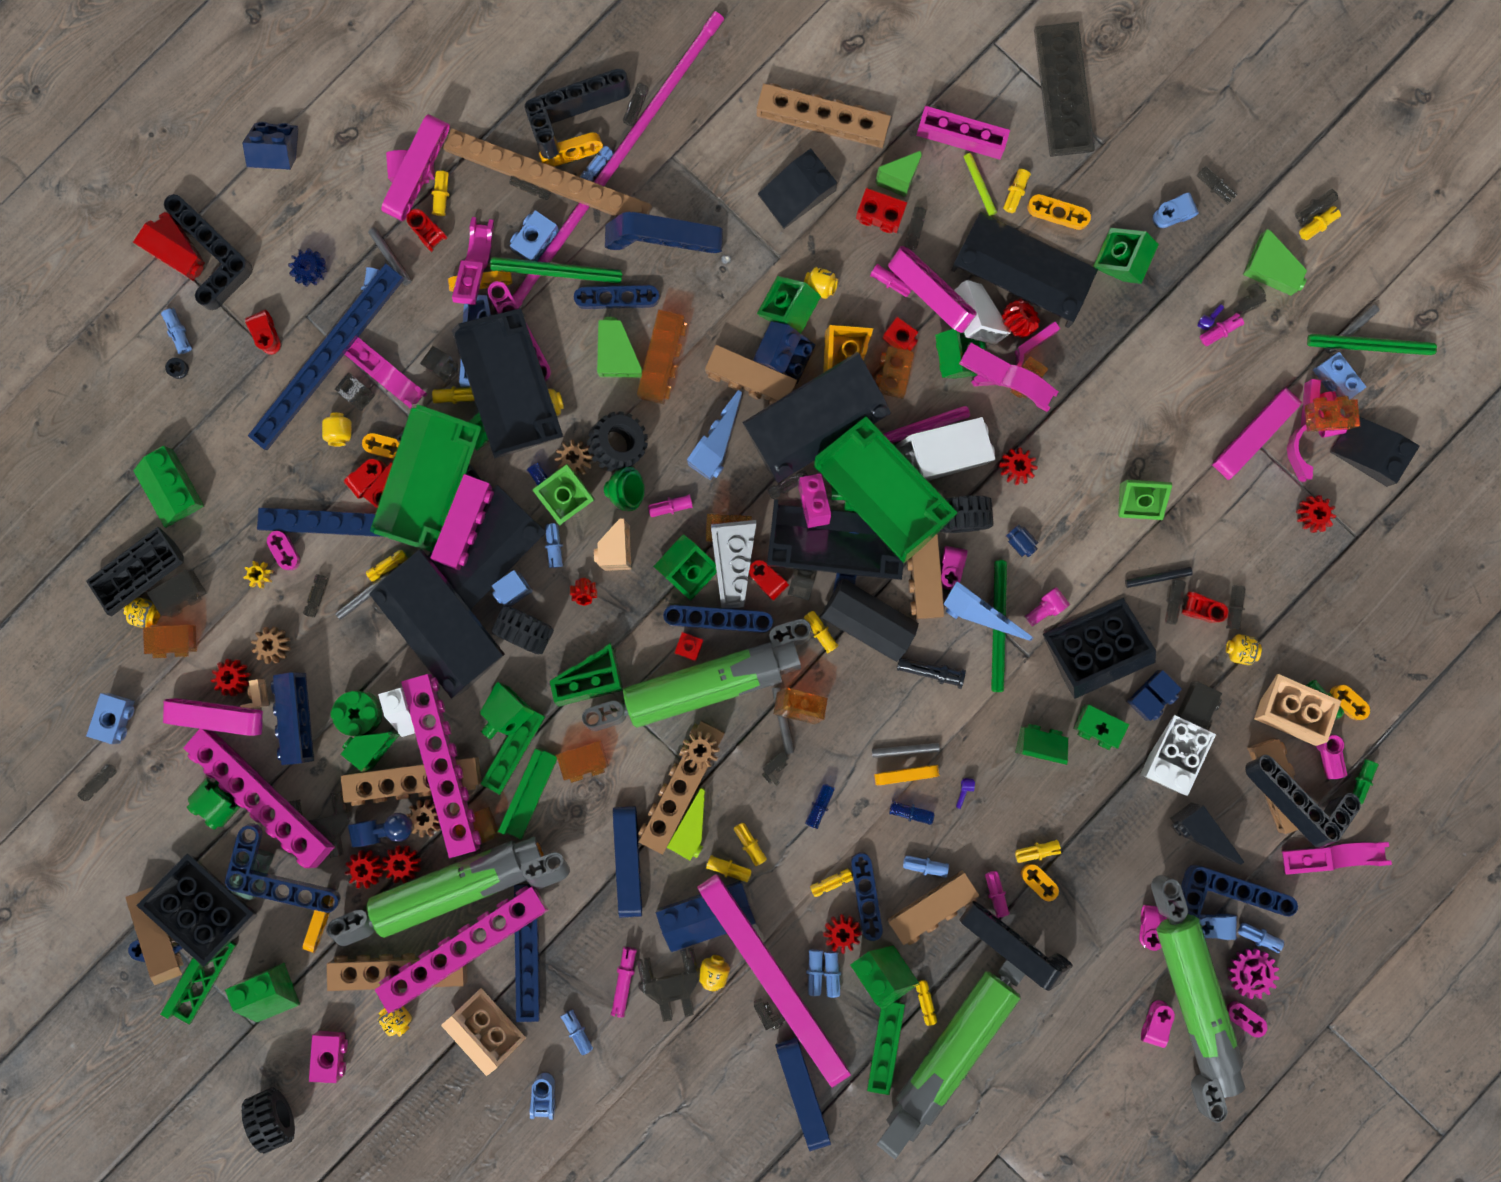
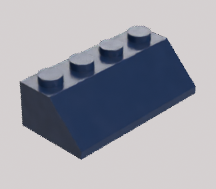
[271,672,314,765]
[655,881,756,952]

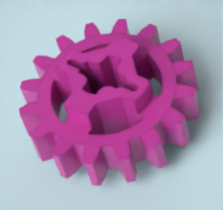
[1227,948,1279,999]

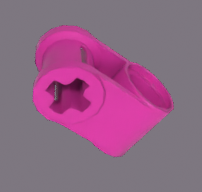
[941,546,968,590]
[1139,905,1167,951]
[1141,1000,1175,1048]

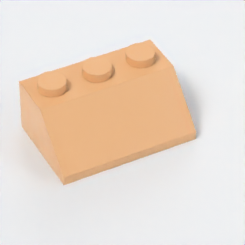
[594,519,632,571]
[1254,674,1341,746]
[441,988,526,1076]

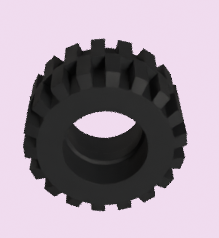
[587,411,648,471]
[940,496,994,533]
[492,606,554,654]
[241,1087,295,1154]

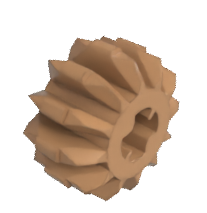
[555,440,593,476]
[251,626,291,664]
[681,731,720,770]
[406,799,441,838]

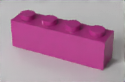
[916,106,1010,160]
[431,474,494,570]

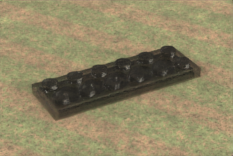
[1034,22,1095,157]

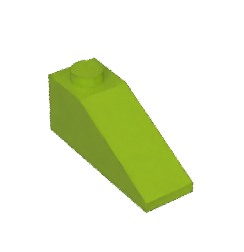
[667,787,705,861]

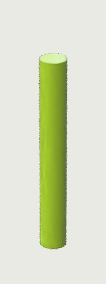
[963,153,997,216]

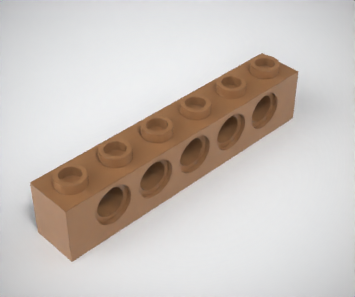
[757,83,891,149]
[638,721,725,855]
[341,757,482,806]
[327,951,468,991]

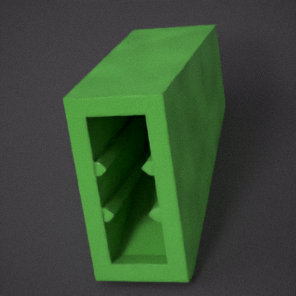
[1243,229,1307,296]
[597,317,643,378]

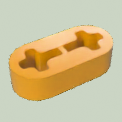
[362,433,399,460]
[1330,685,1370,720]
[1021,864,1059,901]

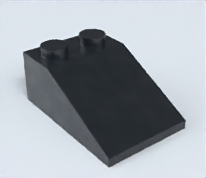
[758,148,837,229]
[1330,415,1420,487]
[1170,802,1244,865]

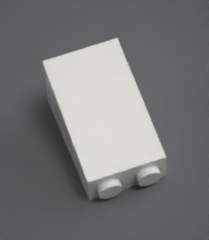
[895,417,995,481]

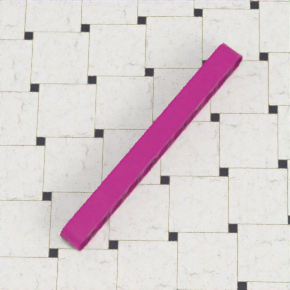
[697,874,851,1088]

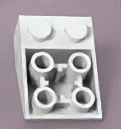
[1140,715,1216,796]

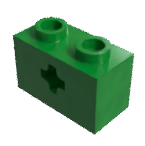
[1073,704,1130,751]

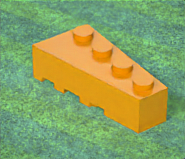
[823,325,874,373]

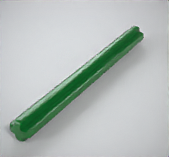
[490,257,622,283]
[1307,334,1437,355]
[991,560,1007,692]

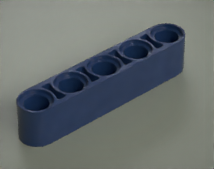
[663,605,773,633]
[613,806,642,918]
[775,1037,831,1152]

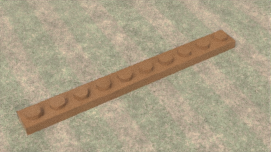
[443,128,652,217]

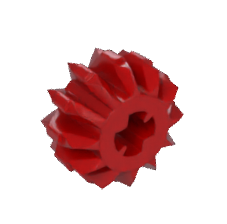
[1002,299,1040,338]
[999,447,1038,486]
[1296,495,1336,533]
[210,659,251,696]
[382,845,421,884]
[345,850,384,889]
[823,914,862,954]

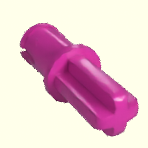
[870,264,912,297]
[1200,313,1244,346]
[648,494,693,517]
[985,871,1010,918]

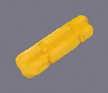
[366,550,408,581]
[810,869,853,897]
[916,980,937,1026]

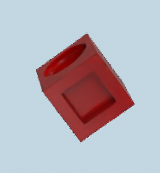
[882,317,918,354]
[675,632,704,661]

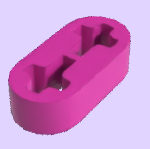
[267,531,300,571]
[1227,1001,1267,1038]

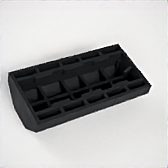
[86,527,184,617]
[820,578,919,662]

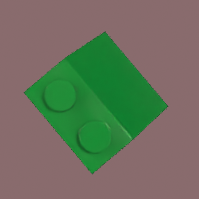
[1093,228,1159,284]
[757,276,821,334]
[935,329,986,379]
[653,534,717,601]
[1015,724,1069,765]
[340,732,400,772]

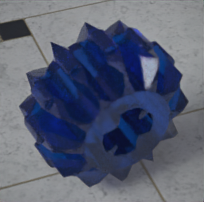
[288,248,327,287]

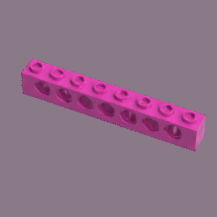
[401,674,481,858]
[183,729,335,868]
[375,886,549,1014]

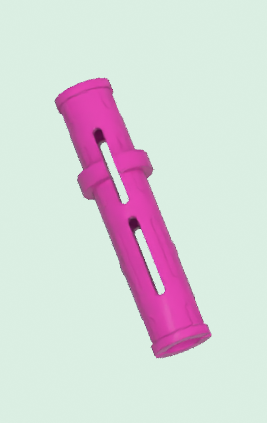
[611,947,637,1018]

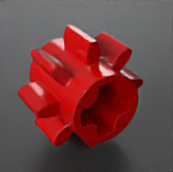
[570,578,597,606]

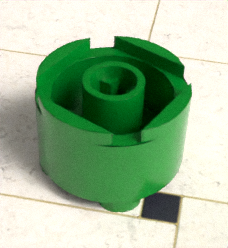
[330,691,382,736]
[187,776,241,830]

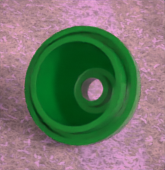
[604,467,645,512]

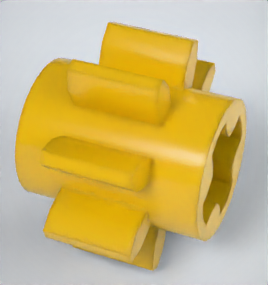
[243,561,273,589]

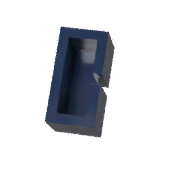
[1126,670,1182,721]

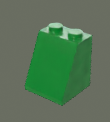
[850,945,920,1010]
[225,963,300,1023]

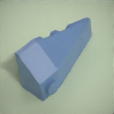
[687,390,742,481]
[943,582,1034,641]

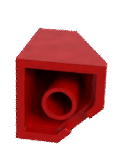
[133,212,205,281]

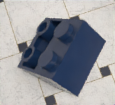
[242,122,298,170]
[753,321,816,384]

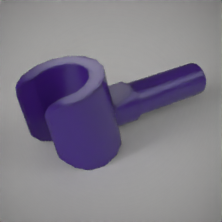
[1197,304,1224,330]
[956,778,975,809]

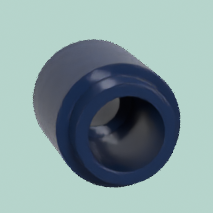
[1006,525,1039,557]

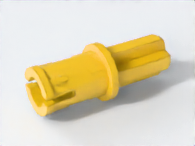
[1003,169,1031,213]
[431,170,449,216]
[1299,206,1341,241]
[432,386,475,404]
[804,611,839,653]
[734,823,767,866]
[1015,840,1061,863]
[706,855,752,882]

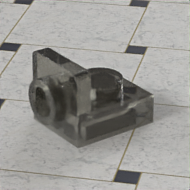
[1233,282,1266,316]
[335,372,375,411]
[762,750,789,786]
[754,997,785,1031]

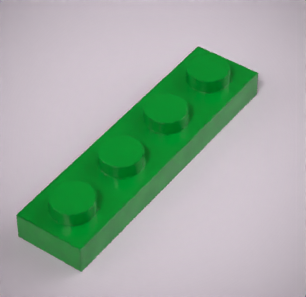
[481,710,546,795]
[867,1001,905,1095]

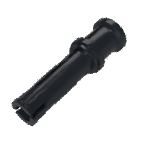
[897,657,966,689]

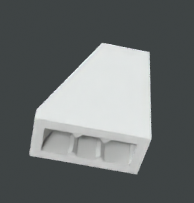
[954,280,1011,344]
[378,688,415,737]

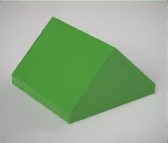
[875,151,922,197]
[533,464,595,525]
[1118,480,1172,520]

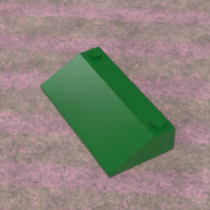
[370,404,481,552]
[814,417,958,563]

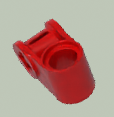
[406,209,448,253]
[245,309,281,355]
[344,459,387,499]
[749,560,789,601]
[1181,592,1229,623]

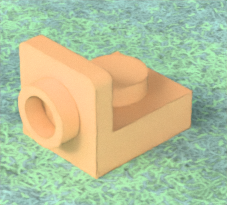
[240,679,269,710]

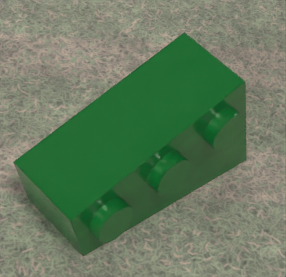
[550,643,623,707]

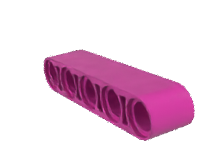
[381,114,450,221]
[888,246,977,333]
[488,281,551,382]
[1212,387,1302,480]
[163,698,263,736]

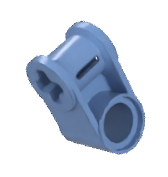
[1153,192,1199,228]
[1199,914,1237,940]
[530,1073,555,1120]

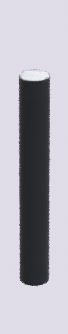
[1125,567,1193,588]

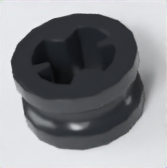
[165,358,189,379]

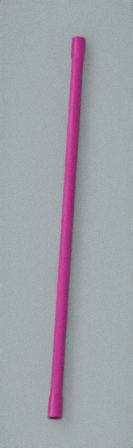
[502,11,724,313]

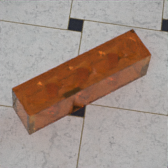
[637,309,688,405]

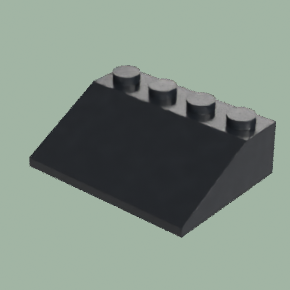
[1043,598,1156,699]
[136,853,258,967]

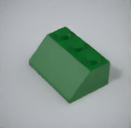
[133,446,205,528]

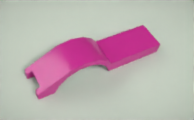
[452,217,494,305]
[971,322,1060,387]
[344,338,427,409]
[959,343,1058,412]
[1287,379,1321,482]
[1282,842,1392,875]

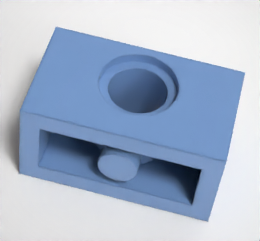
[510,210,559,262]
[1313,352,1366,405]
[492,570,533,606]
[86,693,135,744]

